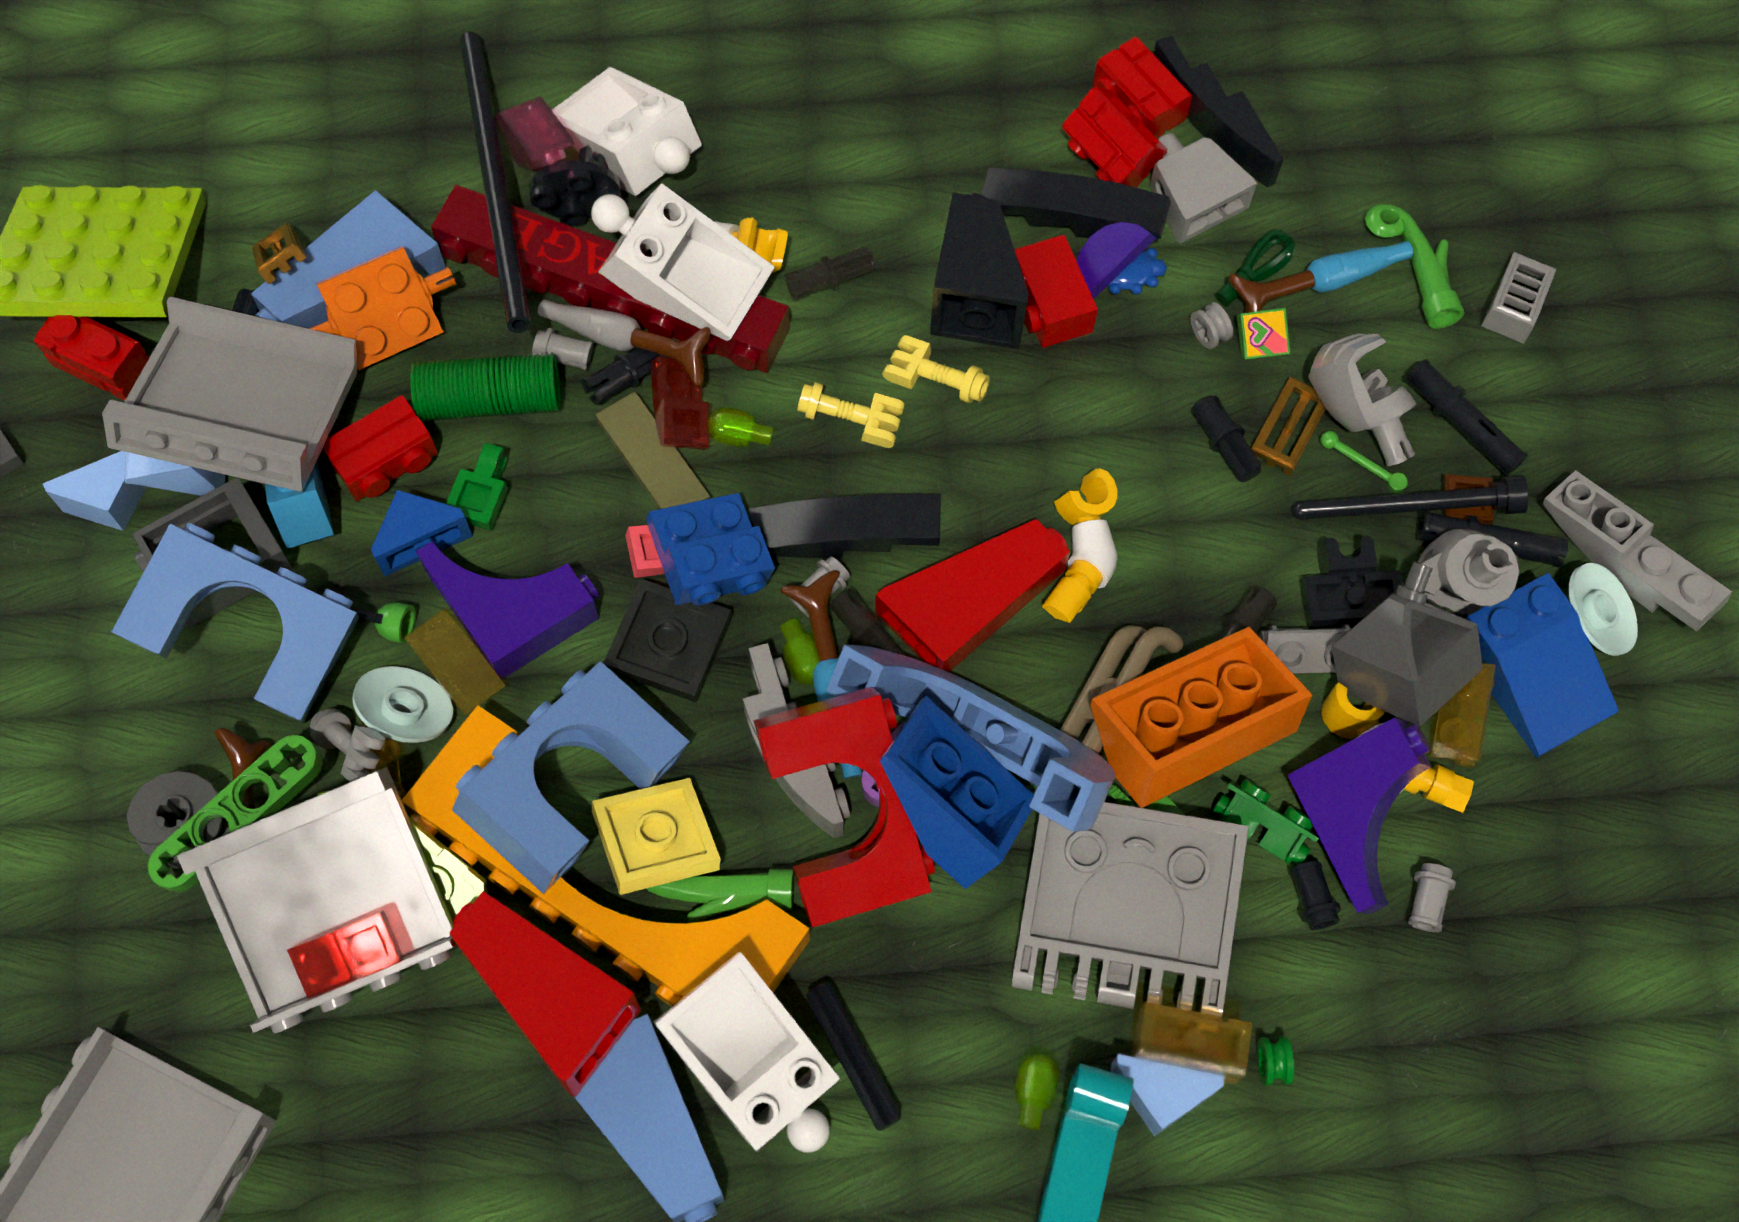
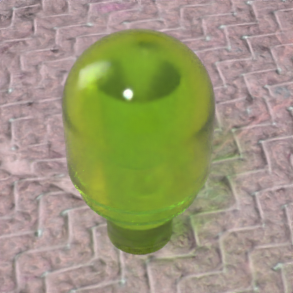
[708,407,774,448]
[780,619,819,685]
[1014,1053,1060,1130]

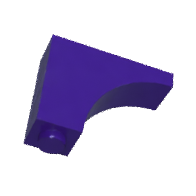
[415,541,600,681]
[1288,717,1431,914]

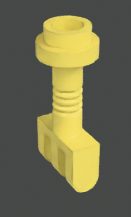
[882,335,990,403]
[797,382,905,448]

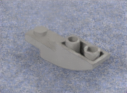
[1543,470,1732,632]
[743,643,850,838]

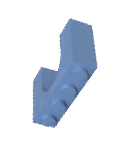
[111,523,359,724]
[452,661,690,894]

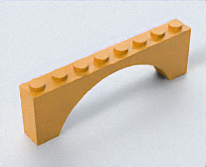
[401,705,810,1007]

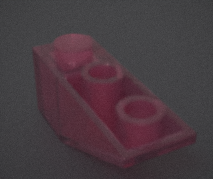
[495,96,574,170]

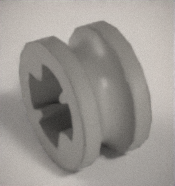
[1190,302,1233,349]

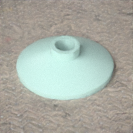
[1569,563,1638,656]
[352,666,453,743]

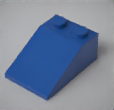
[1466,573,1619,758]
[879,696,1034,889]

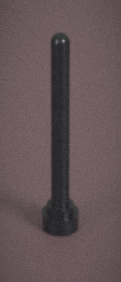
[1292,475,1528,520]

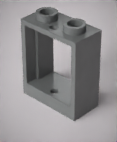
[132,477,294,628]

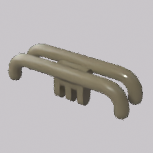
[1060,625,1183,755]

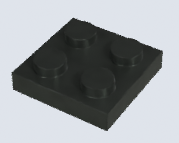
[603,578,732,703]

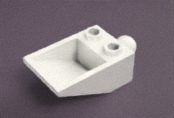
[544,67,702,196]
[591,183,775,341]
[654,952,840,1152]

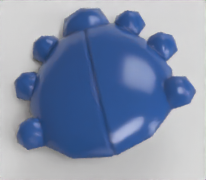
[1109,248,1167,294]

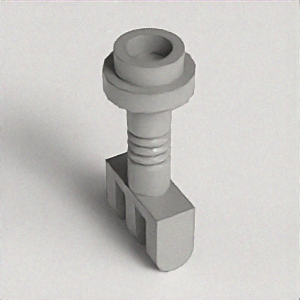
[310,709,385,782]

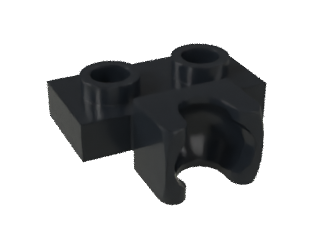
[1301,535,1403,628]

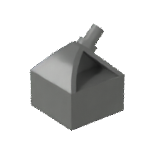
[1332,561,1483,727]

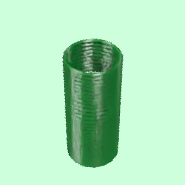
[410,352,560,422]

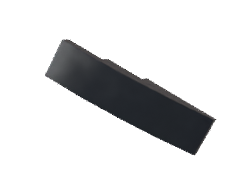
[1153,35,1284,187]
[981,168,1171,239]
[749,494,941,559]

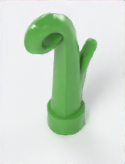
[1365,204,1464,329]
[646,869,795,923]

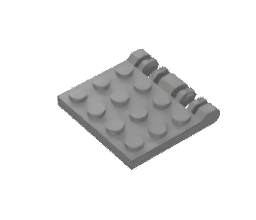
[1011,802,1249,1025]

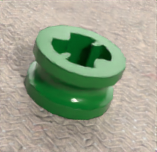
[1257,1036,1294,1086]

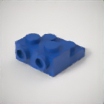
[646,493,775,606]

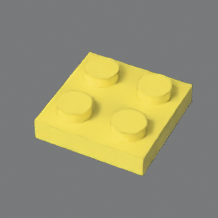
[592,778,721,895]

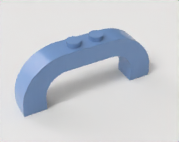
[826,645,1115,832]

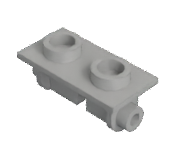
[1259,624,1351,673]

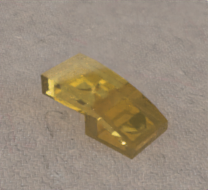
[404,609,506,716]

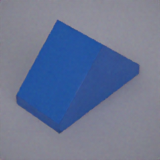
[371,490,473,576]

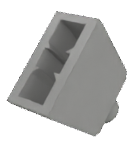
[1150,133,1257,244]

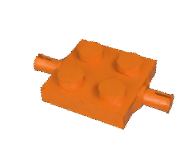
[309,246,456,370]

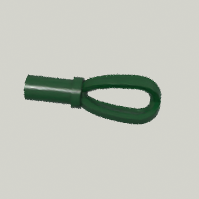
[1215,229,1295,307]

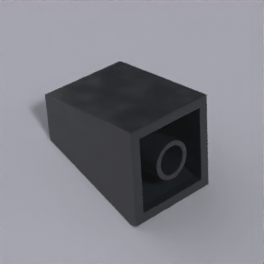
[930,192,1029,350]

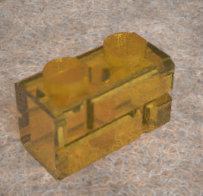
[1131,1002,1252,1084]

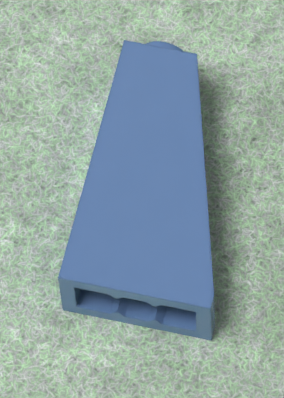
[251,190,446,329]
[575,1014,725,1222]

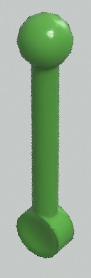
[1320,431,1408,493]

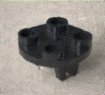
[530,145,621,227]

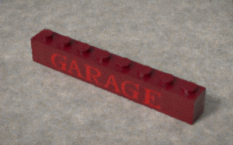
[431,184,790,373]

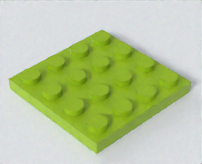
[0,185,206,317]

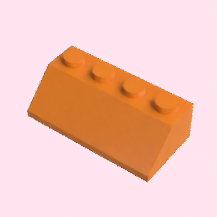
[1090,627,1312,809]

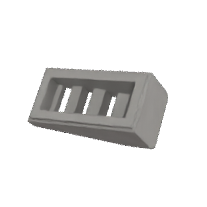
[1481,252,1556,344]

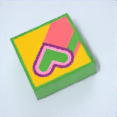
[1237,308,1290,360]

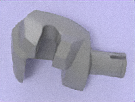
[1308,334,1416,466]
[1417,529,1519,617]

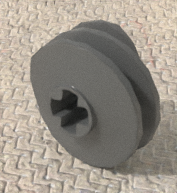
[126,771,229,869]

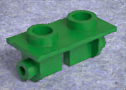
[1213,779,1319,865]

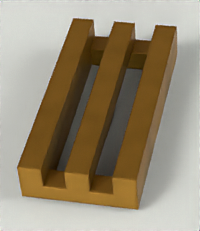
[252,223,307,285]
[1251,377,1326,476]

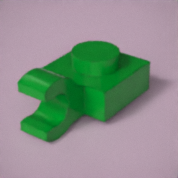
[446,443,508,531]

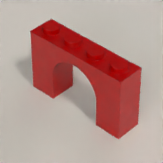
[753,687,935,928]

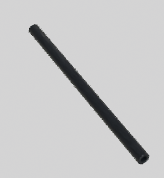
[460,32,531,333]

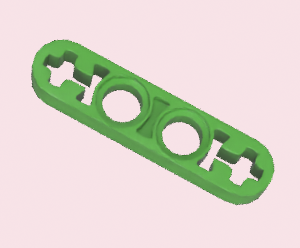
[148,735,323,892]

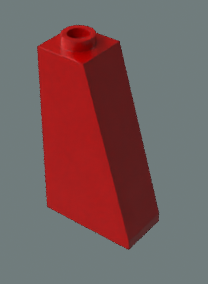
[875,519,1070,672]
[449,891,641,1098]

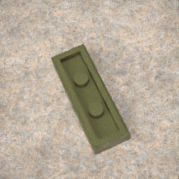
[595,392,710,509]

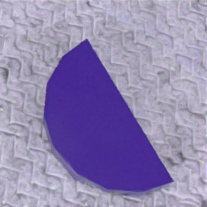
[1077,222,1156,299]

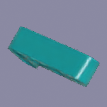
[1037,1063,1134,1222]

